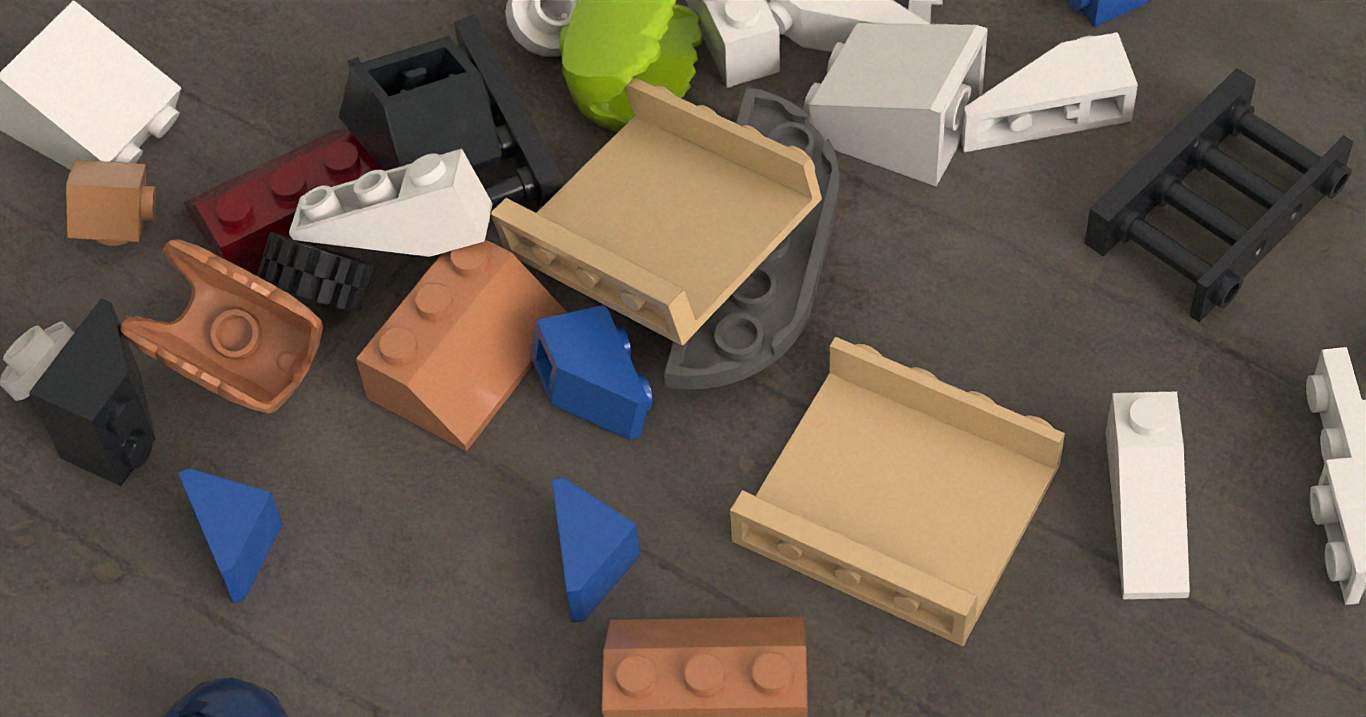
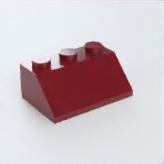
[184,128,381,275]

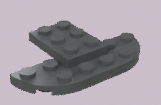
[664,87,839,389]

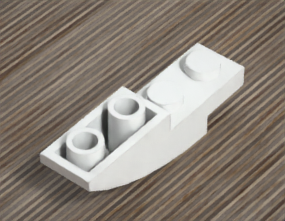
[1306,347,1366,605]

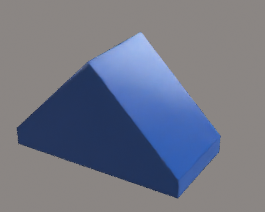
[178,468,283,604]
[552,478,640,622]

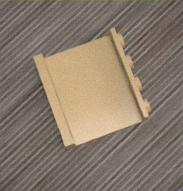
[490,77,822,346]
[730,337,1065,646]

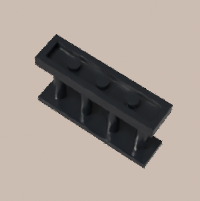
[345,14,563,260]
[1085,68,1354,323]

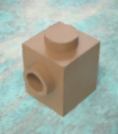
[66,160,157,246]

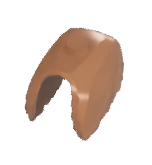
[120,239,323,413]

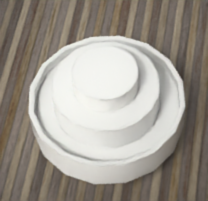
[505,0,578,57]
[0,322,74,401]

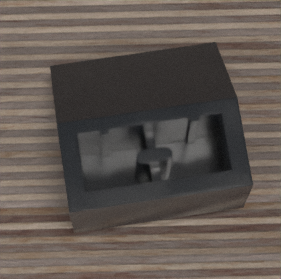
[338,36,502,172]

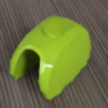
[559,0,703,132]

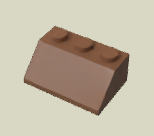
[356,239,568,452]
[602,617,808,717]

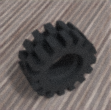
[256,232,375,312]

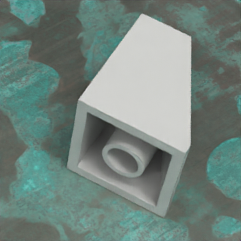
[0,0,181,170]
[803,23,988,186]

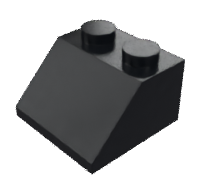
[29,298,156,486]

